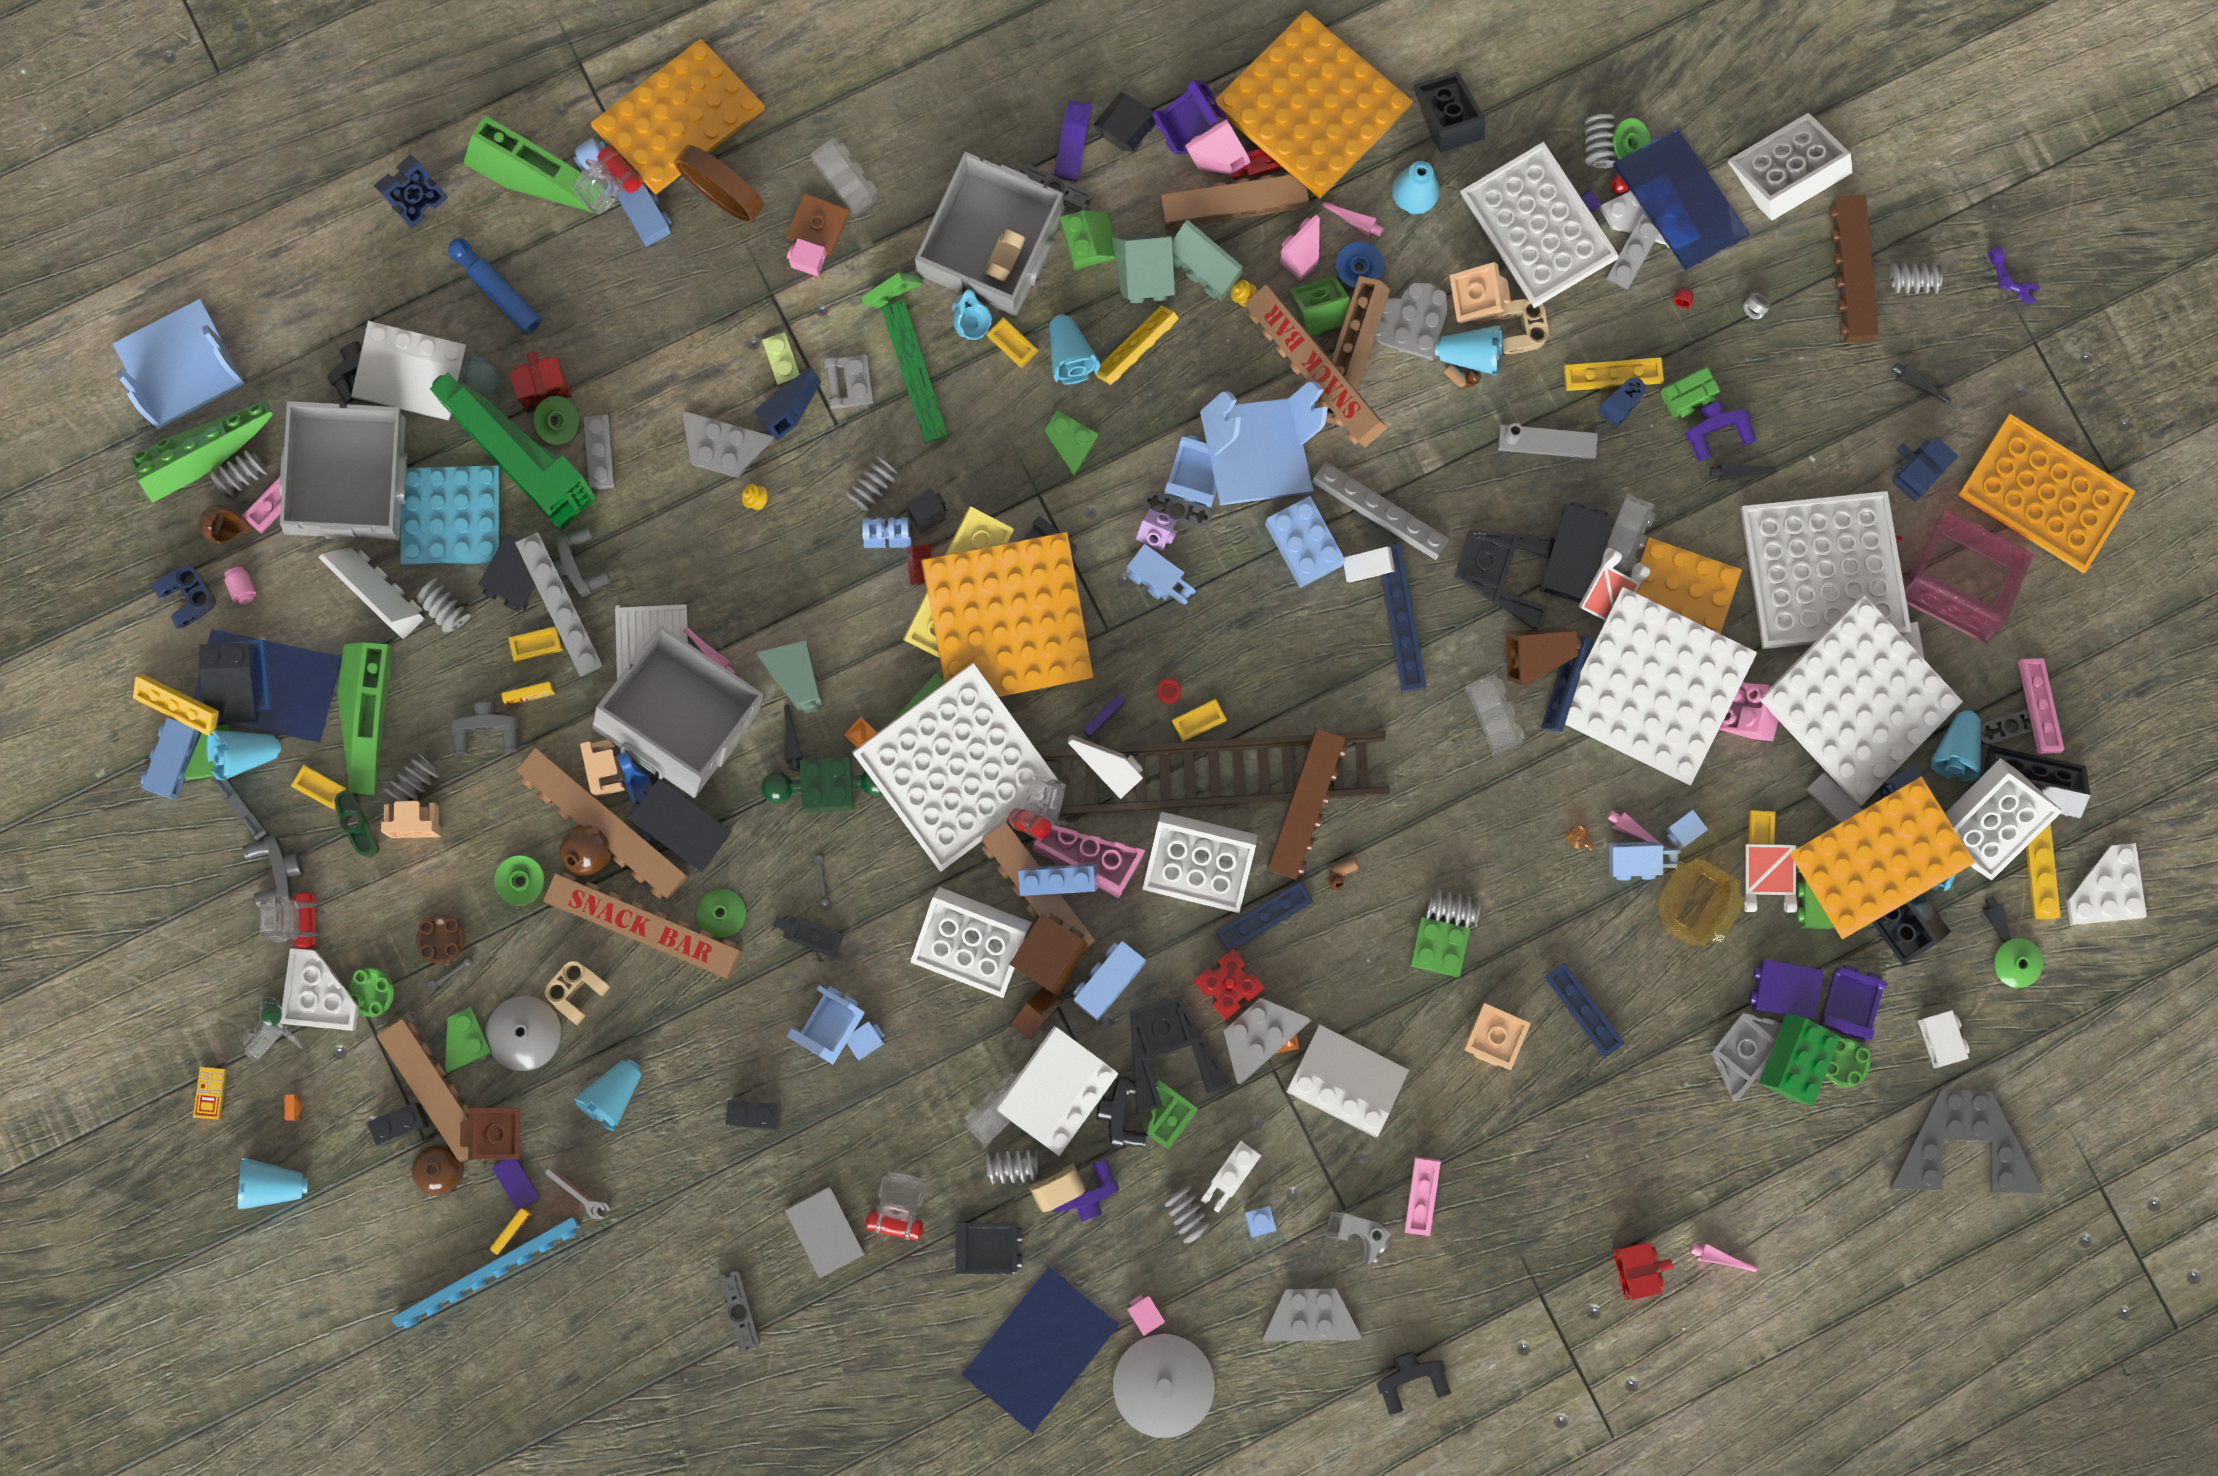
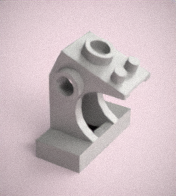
[1325,1211,1391,1264]

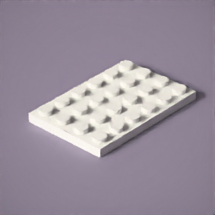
[1460,142,1618,308]

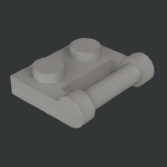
[823,354,874,409]

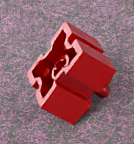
[509,351,572,412]
[1193,949,1265,1022]
[1612,1243,1673,1300]

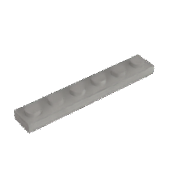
[1312,461,1449,560]
[515,532,603,677]

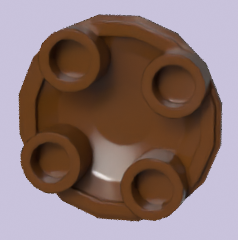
[416,915,465,964]

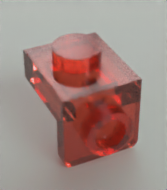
[906,544,932,585]

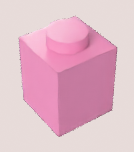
[787,238,827,277]
[1127,1294,1165,1336]

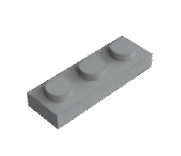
[1606,214,1664,290]
[584,414,615,490]

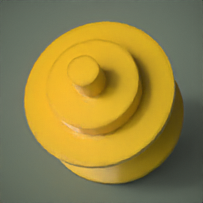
[1231,280,1257,307]
[742,484,767,510]

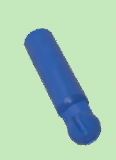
[448,238,543,335]

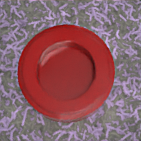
[1156,678,1181,704]

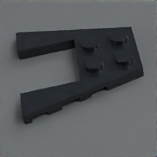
[1454,529,1556,629]
[1130,997,1232,1115]

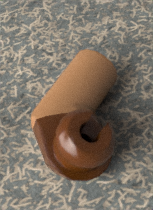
[1444,364,1481,387]
[1328,858,1358,891]

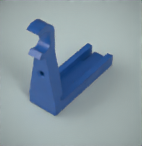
[617,752,656,843]

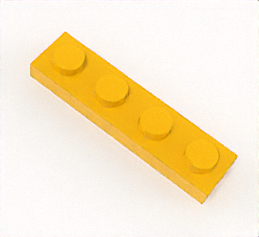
[1093,305,1179,385]
[1563,357,1664,391]
[133,674,219,736]
[2026,823,2061,920]

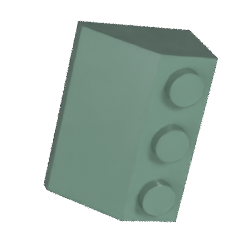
[1172,220,1243,302]

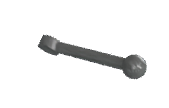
[814,855,830,907]
[427,957,473,991]

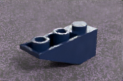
[753,366,821,441]

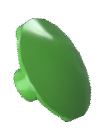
[349,967,394,1017]
[1826,1037,1871,1088]

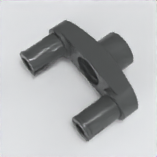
[553,526,611,597]
[450,702,520,756]
[243,834,303,907]

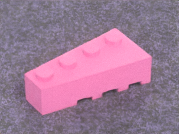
[1032,824,1145,899]

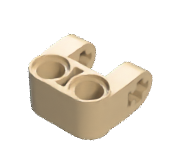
[983,229,1026,283]
[1498,299,1549,354]
[545,961,610,1025]
[1028,1163,1085,1212]

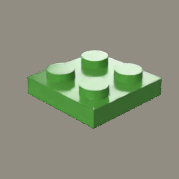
[1410,917,1470,977]

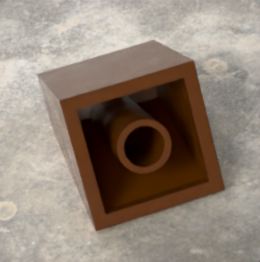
[1505,627,1581,685]
[1009,913,1088,997]

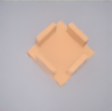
[1450,262,1511,323]
[580,740,625,799]
[381,801,441,838]
[1464,1003,1531,1070]

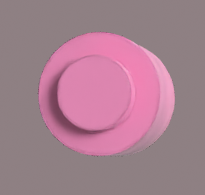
[224,567,257,605]

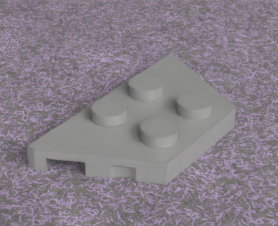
[683,411,774,478]
[1224,998,1312,1084]
[1710,1013,1782,1102]
[1263,1288,1361,1341]

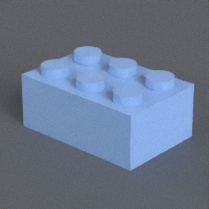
[1265,496,1345,588]
[1074,941,1146,1022]

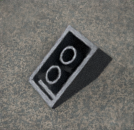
[1413,72,1485,153]
[199,643,257,723]

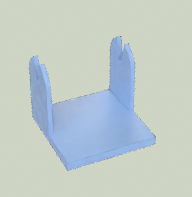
[113,299,245,429]
[1200,381,1327,505]

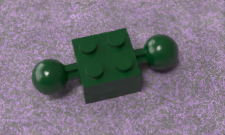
[761,757,884,813]

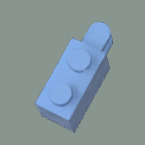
[1127,544,1196,605]
[1609,841,1681,880]

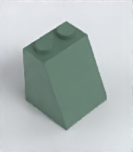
[1112,232,1175,303]
[757,640,823,714]

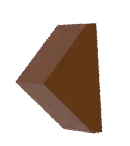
[1011,987,1062,1040]

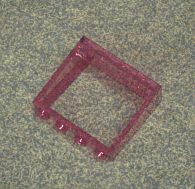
[1904,510,2034,644]

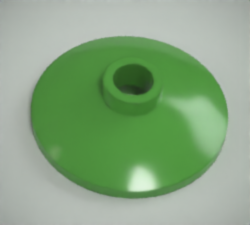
[1613,118,1651,167]
[533,396,579,445]
[494,855,544,905]
[696,889,746,939]
[1994,938,2043,988]

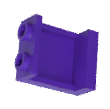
[1152,80,1229,154]
[1749,959,1824,1021]
[1819,965,1888,1041]

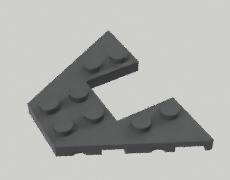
[1890,1089,2043,1194]

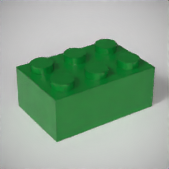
[1759,1014,1840,1106]

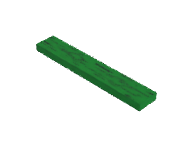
[881,300,948,444]

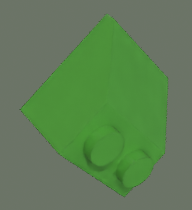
[1060,210,1115,270]
[1290,276,1350,335]

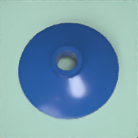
[1335,242,1384,289]

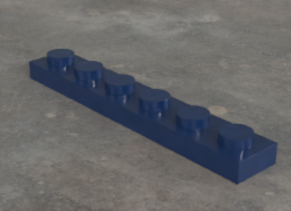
[1376,544,1426,692]

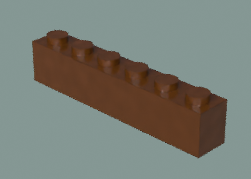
[1829,195,1879,343]
[1266,727,1348,879]

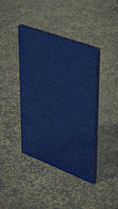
[1613,129,1751,271]
[193,629,342,743]
[962,1267,1119,1434]

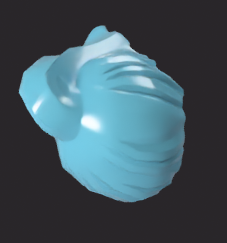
[952,290,992,341]

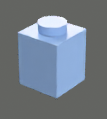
[1665,810,1708,849]
[847,1021,885,1060]
[1244,1206,1277,1238]

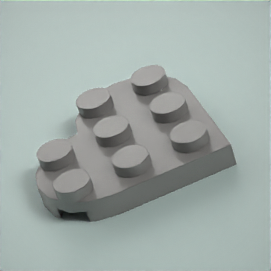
[1375,283,1448,360]

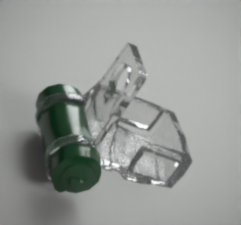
[241,997,304,1063]

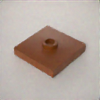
[786,193,849,256]

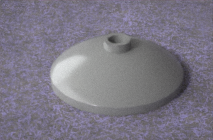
[486,996,562,1071]

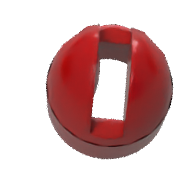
[1611,173,1632,194]
[1673,287,1694,308]

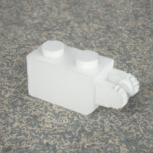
[1201,1141,1261,1212]

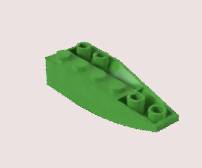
[464,115,612,215]
[130,401,273,503]
[338,642,394,796]

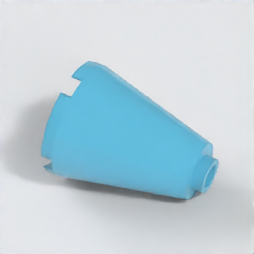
[1392,161,1440,214]
[1049,314,1100,385]
[1435,326,1502,375]
[1931,710,1981,782]
[206,730,281,780]
[574,1059,641,1131]
[238,1158,308,1209]

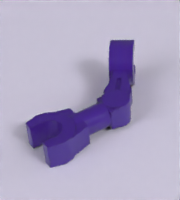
[1987,246,2040,304]

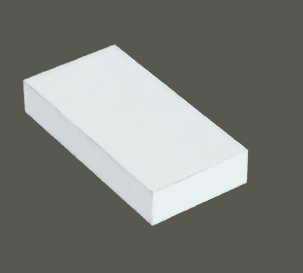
[1344,546,1395,582]

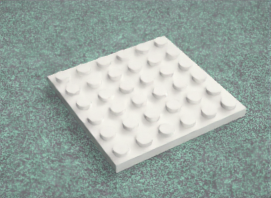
[1740,491,1911,649]
[1565,587,1757,786]
[1759,595,1963,806]
[852,663,1060,872]

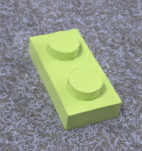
[762,332,799,387]

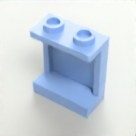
[1164,435,1217,510]
[786,985,865,1064]

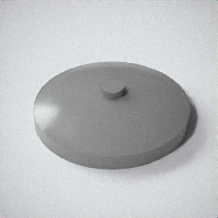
[1113,1334,1215,1438]

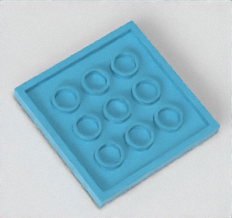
[401,465,501,566]

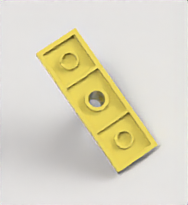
[903,506,1014,658]

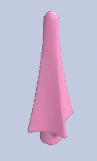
[1323,202,1384,238]
[684,627,736,674]
[1607,810,1667,848]
[1690,1243,1758,1272]

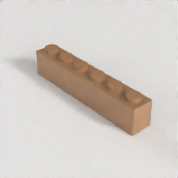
[1160,172,1309,230]
[1316,276,1390,427]
[981,822,1096,952]
[377,1019,469,1162]

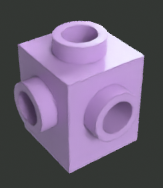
[1136,509,1177,551]

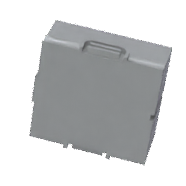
[915,152,1065,317]
[280,401,408,540]
[592,625,764,798]

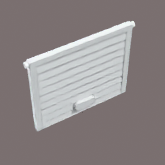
[615,604,688,680]

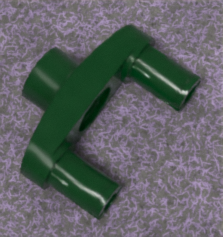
[334,791,379,857]

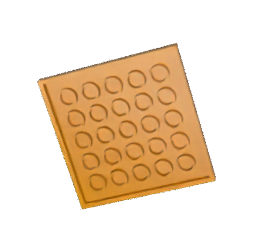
[1215,10,1413,199]
[921,532,1093,697]

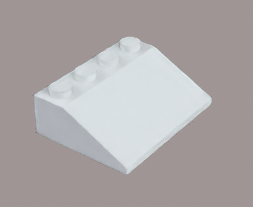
[1728,113,1852,220]
[351,321,466,421]
[318,547,425,639]
[1068,735,1143,799]
[1945,758,2062,880]
[1142,812,1258,913]
[911,887,1032,998]
[1286,1024,1409,1138]
[995,1026,1118,1156]

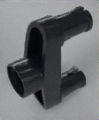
[327,341,362,404]
[1096,1076,1146,1148]
[1376,1351,1451,1415]

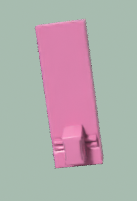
[1404,1156,1441,1236]

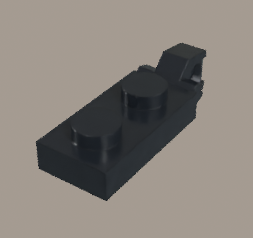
[773,916,844,959]

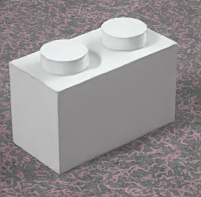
[1918,1010,1969,1068]

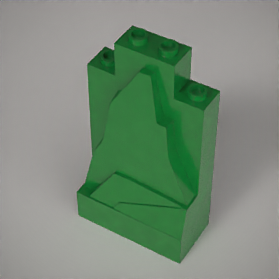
[429,372,597,532]

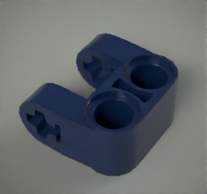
[1598,377,1646,429]
[152,566,216,629]

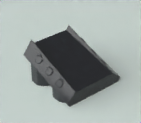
[1093,92,1155,152]

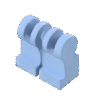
[863,517,912,548]

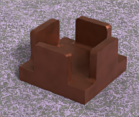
[460,1108,520,1160]

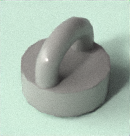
[1743,292,1771,319]

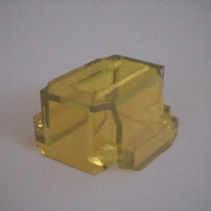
[1654,857,1746,948]

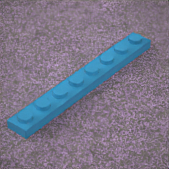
[391,1217,581,1329]

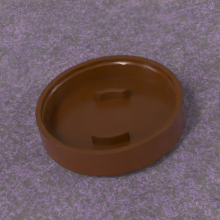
[674,145,764,223]

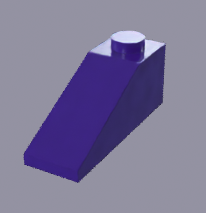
[1054,100,1092,182]

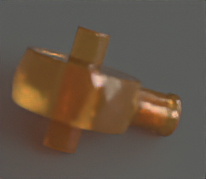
[1566,825,1594,851]

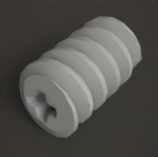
[1585,114,1616,168]
[1889,263,1943,294]
[210,450,268,497]
[845,456,897,511]
[416,578,471,633]
[384,753,439,801]
[1426,889,1481,928]
[986,1149,1038,1184]
[1165,1185,1212,1243]

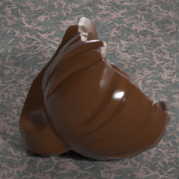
[199,505,254,544]

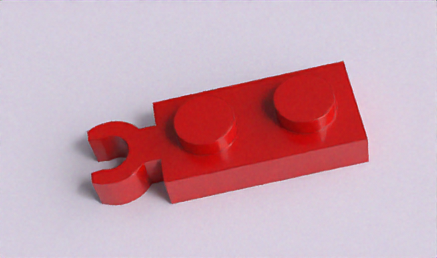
[1231,148,1284,180]

